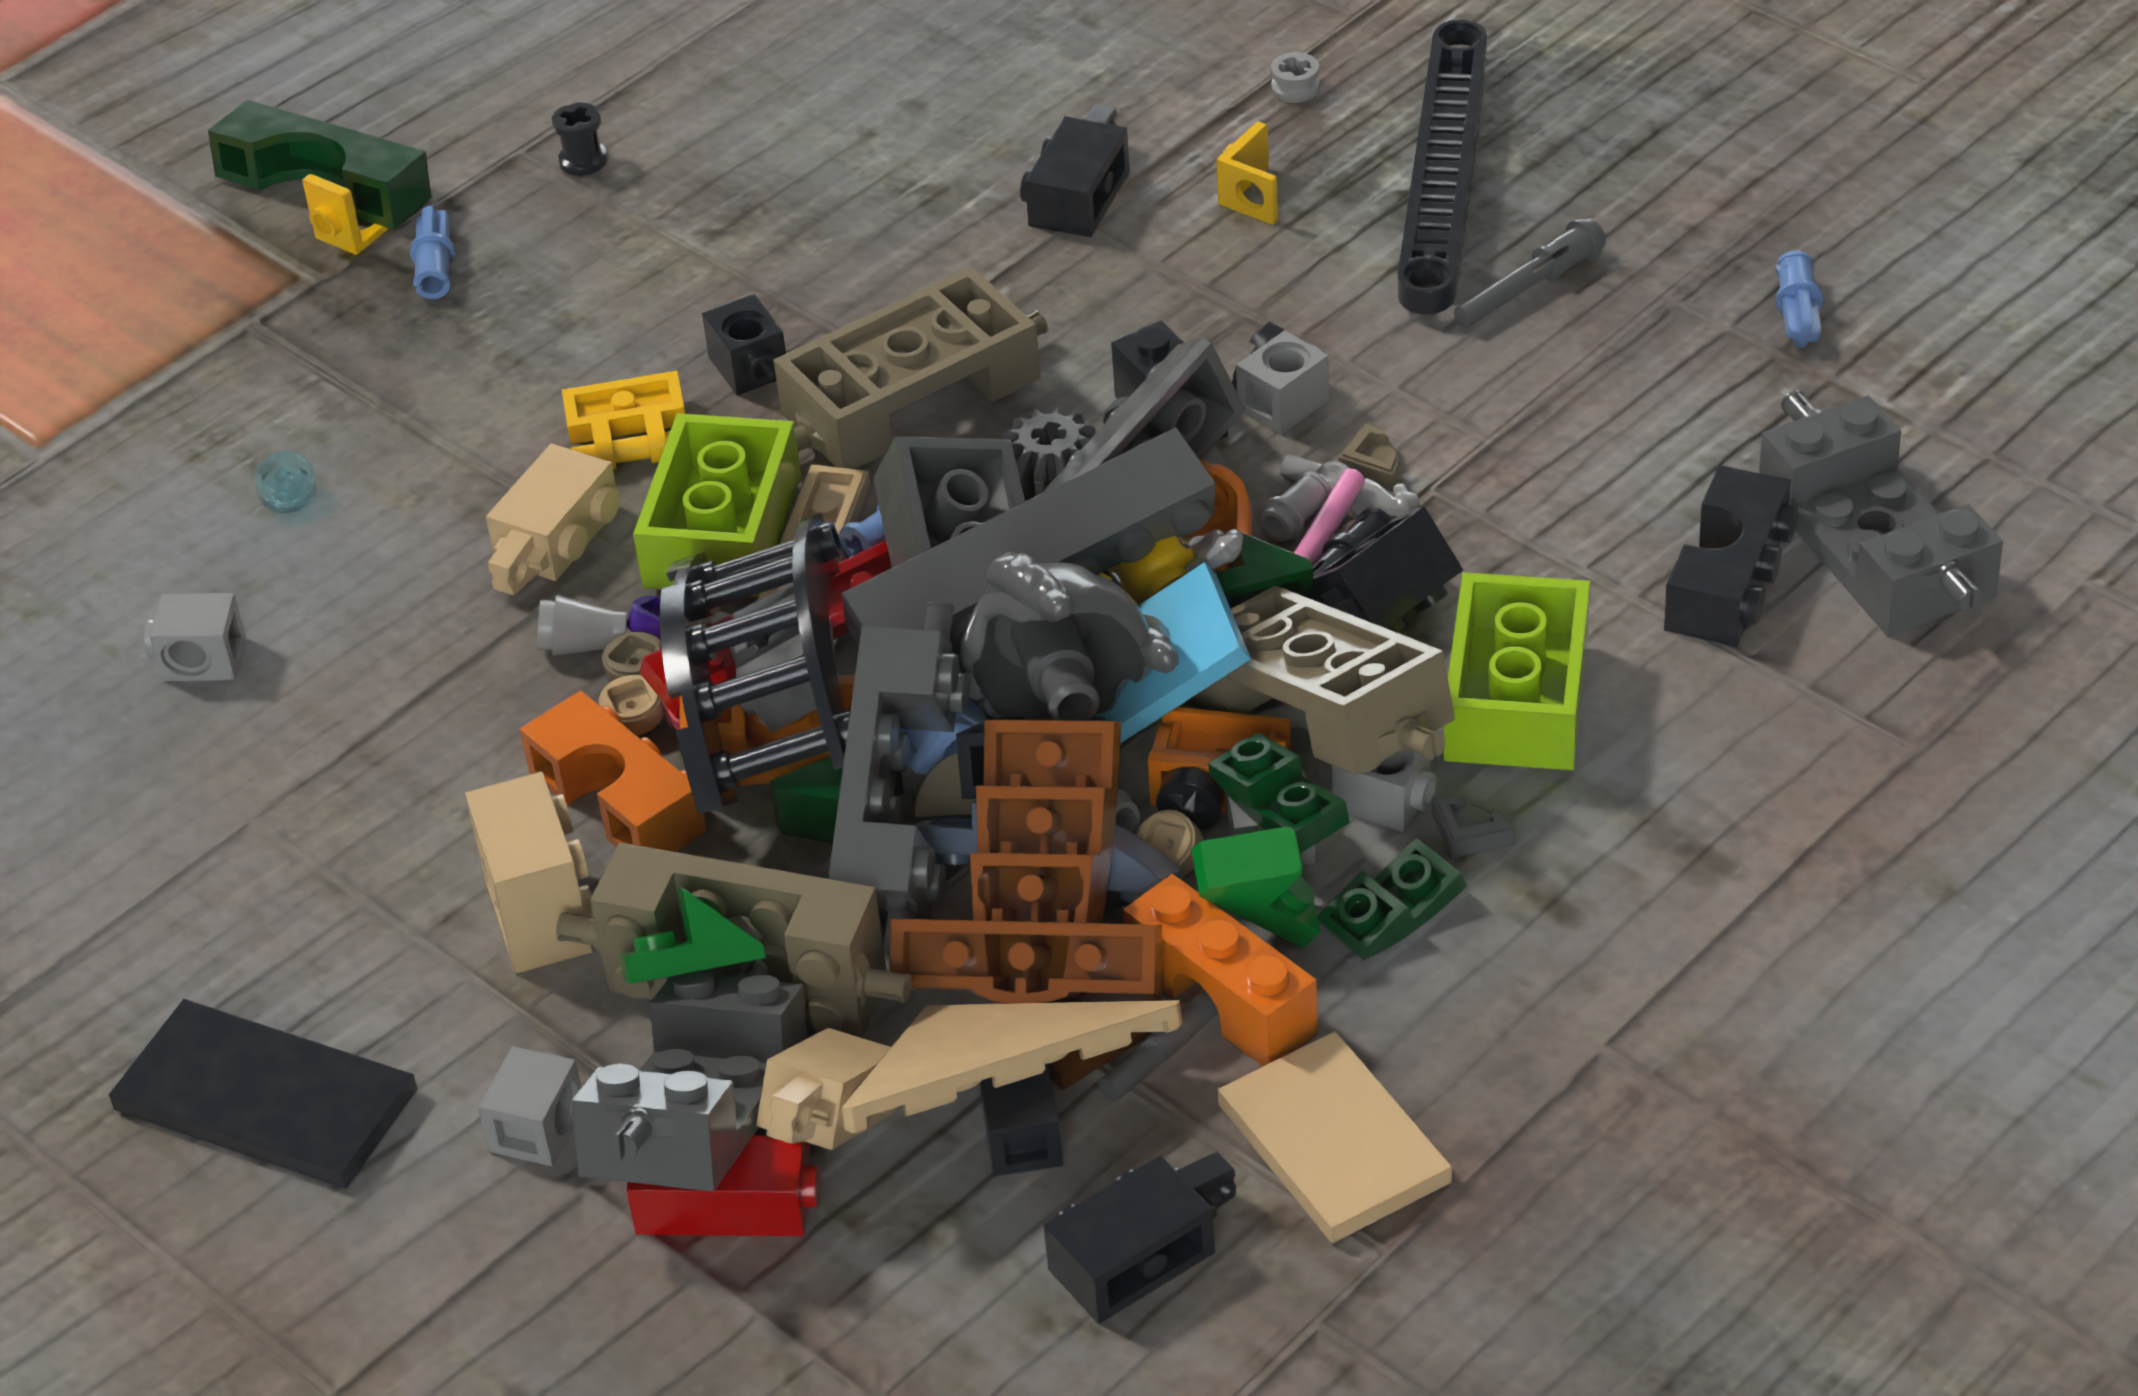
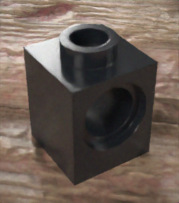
[702,294,786,396]
[980,1064,1063,1176]

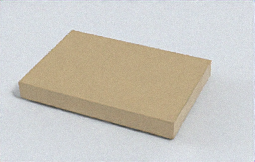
[1218,1031,1452,1244]

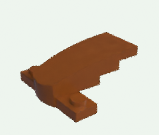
[889,720,1162,1004]

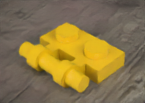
[562,371,685,470]

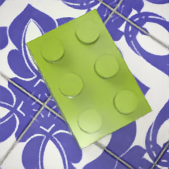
[633,413,801,597]
[1444,572,1590,770]

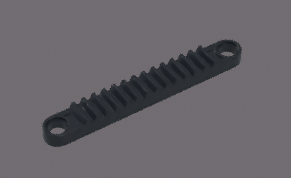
[1398,19,1487,315]

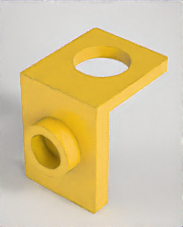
[1216,121,1278,225]
[302,174,389,255]

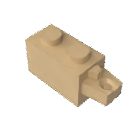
[486,443,620,595]
[756,1028,897,1150]

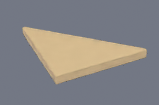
[842,1000,1182,1133]

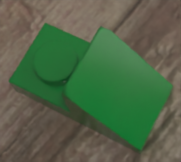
[1191,827,1321,948]
[619,887,766,984]

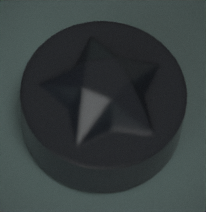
[1156,768,1225,830]

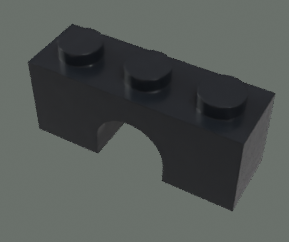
[1664,465,1798,647]

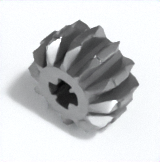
[1002,407,1096,499]

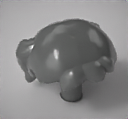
[960,551,1179,721]

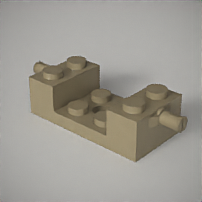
[774,266,1048,469]
[1190,585,1455,775]
[556,842,912,1038]

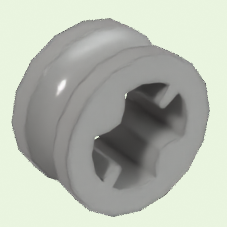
[1270,52,1320,103]

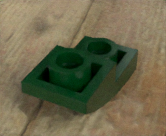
[1207,732,1350,854]
[1317,837,1467,960]

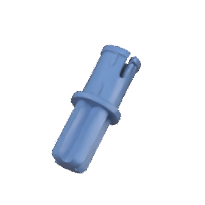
[410,205,455,299]
[1776,251,1823,348]

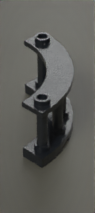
[660,513,851,814]

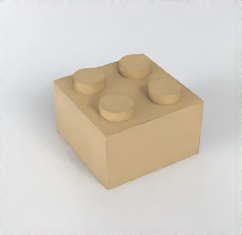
[465,771,594,974]

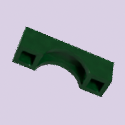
[208,100,432,229]

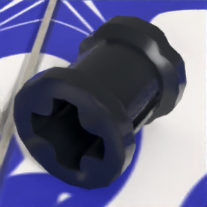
[551,102,608,176]

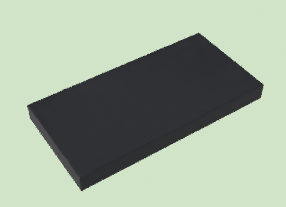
[109,998,418,1189]

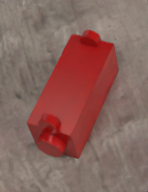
[626,1136,821,1237]

